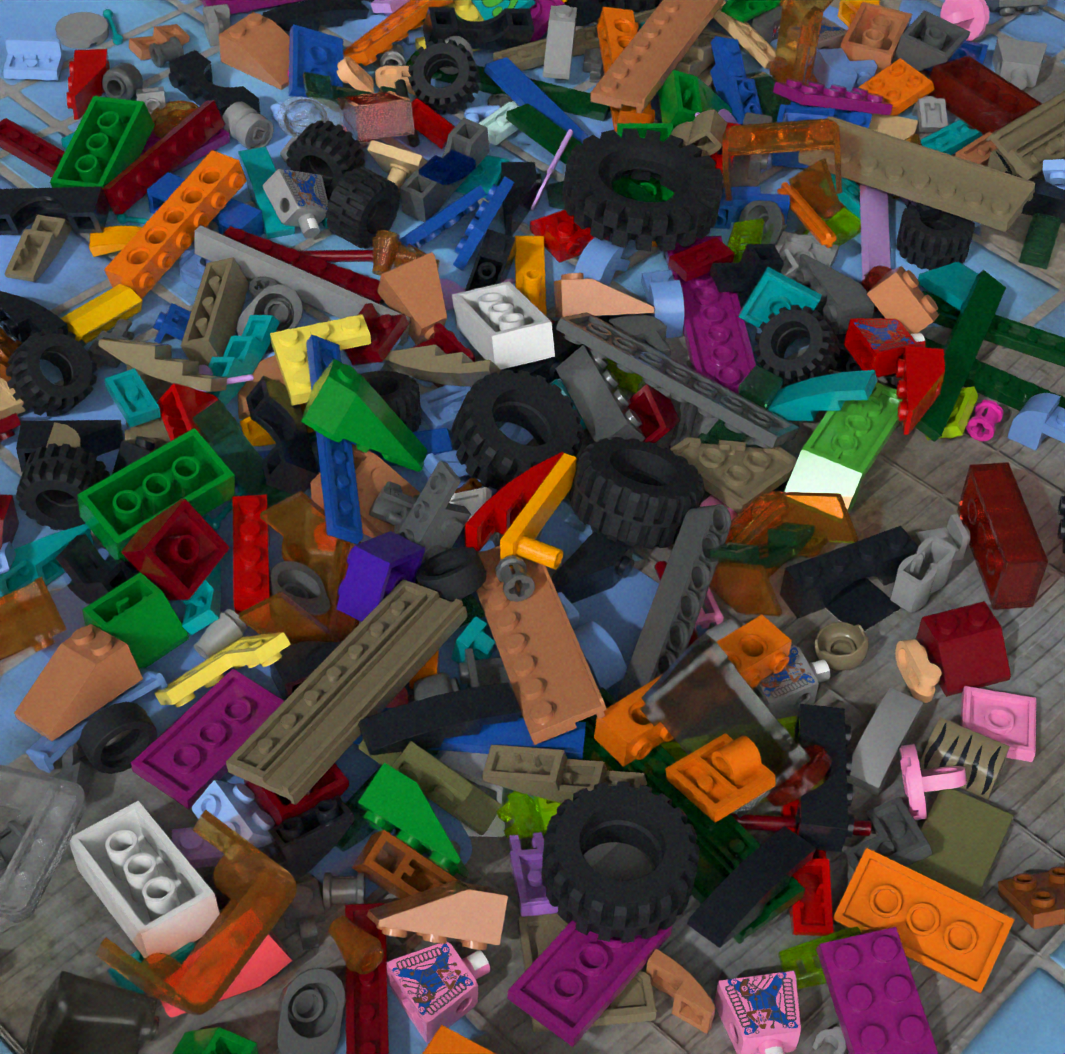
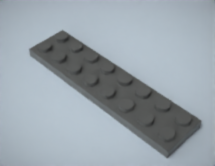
[556,312,800,449]

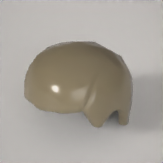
[814,622,869,671]

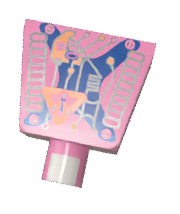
[387,942,490,1044]
[714,971,801,1054]

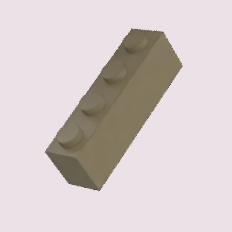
[181,257,249,366]

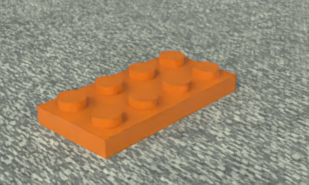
[833,848,1015,994]

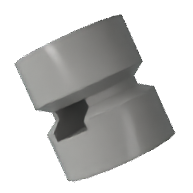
[222,102,274,149]

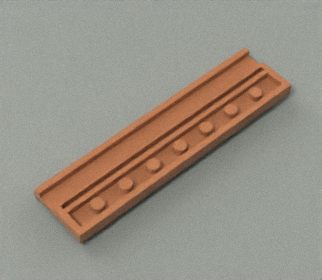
[591,0,724,113]
[476,545,607,745]

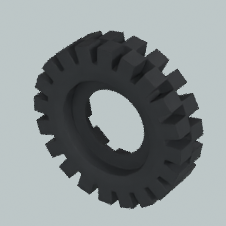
[562,129,724,251]

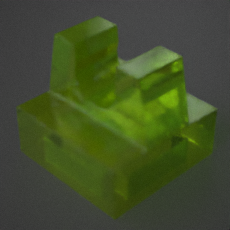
[496,791,546,839]

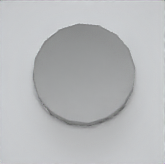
[55,12,109,49]

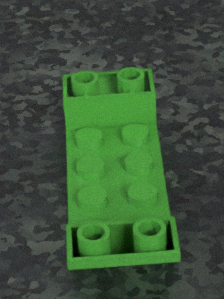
[783,382,903,521]

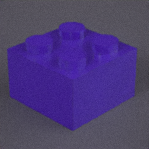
[336,531,425,622]

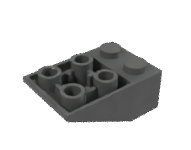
[796,254,875,334]

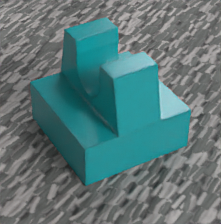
[451,616,496,664]

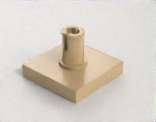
[367,140,432,193]

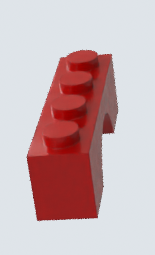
[232,494,272,626]

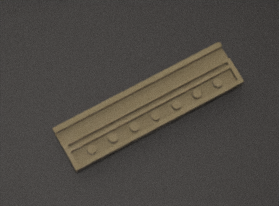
[986,91,1065,180]
[798,116,1035,232]
[226,579,467,805]

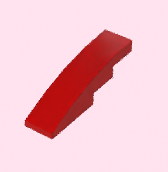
[465,452,567,553]
[781,799,834,936]

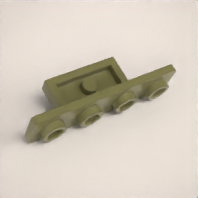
[358,739,501,835]

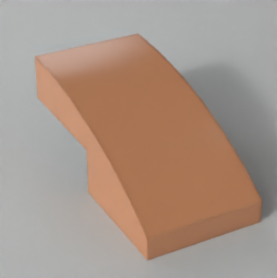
[128,24,190,60]
[646,949,716,1034]

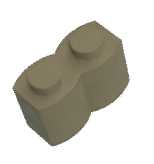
[671,110,727,157]

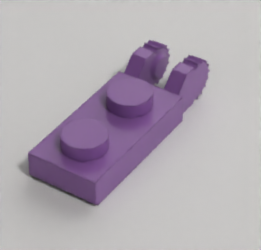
[509,832,559,917]

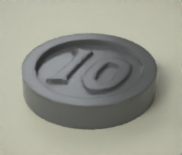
[488,94,513,108]

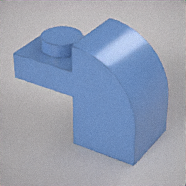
[812,48,878,91]
[573,237,630,286]
[641,270,684,338]
[1007,393,1065,451]
[573,621,627,690]

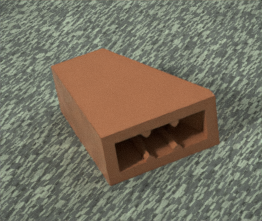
[377,252,447,345]

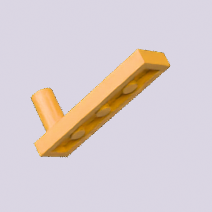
[515,236,547,316]
[500,453,577,570]

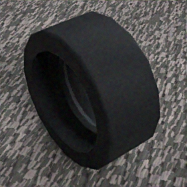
[416,547,487,602]
[79,702,158,774]

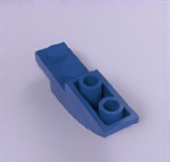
[710,36,762,126]
[710,186,790,229]

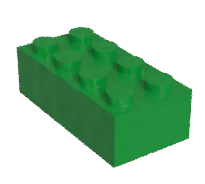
[50,96,155,212]
[77,428,235,562]

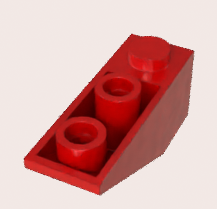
[66,49,110,120]
[896,346,945,435]

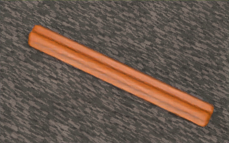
[777,182,837,248]

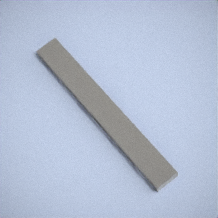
[195,225,410,346]

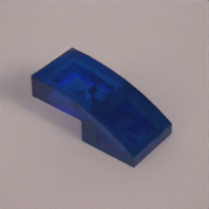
[419,149,476,185]

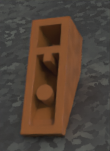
[352,830,461,899]

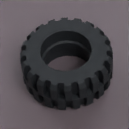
[451,370,583,493]
[569,437,705,549]
[541,781,699,943]

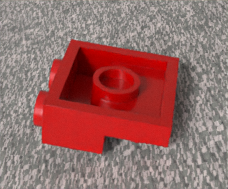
[530,210,609,263]

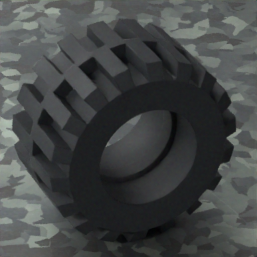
[408,39,480,115]
[286,120,365,200]
[326,167,400,249]
[896,204,975,271]
[754,305,840,388]
[6,328,97,417]
[360,371,421,433]
[16,443,110,531]

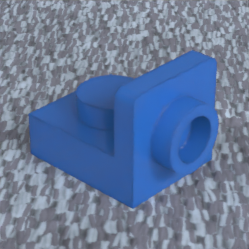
[153,303,191,343]

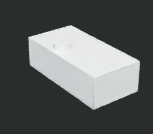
[452,281,555,370]
[68,801,223,966]

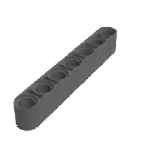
[618,504,731,701]

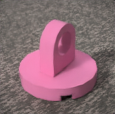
[940,0,990,41]
[899,744,967,820]

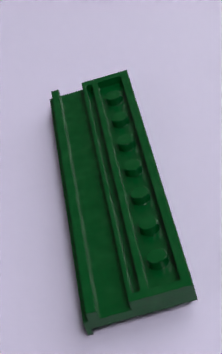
[578,687,805,944]

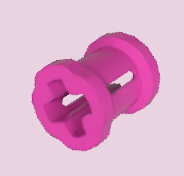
[966,400,1004,441]

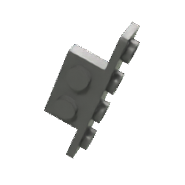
[728,112,774,187]
[397,461,471,566]

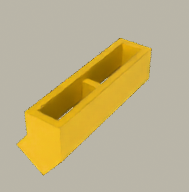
[61,284,143,344]

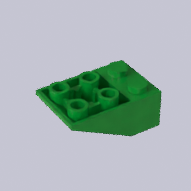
[658,70,732,149]
[358,762,469,878]

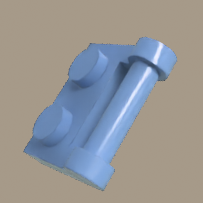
[420,385,471,431]

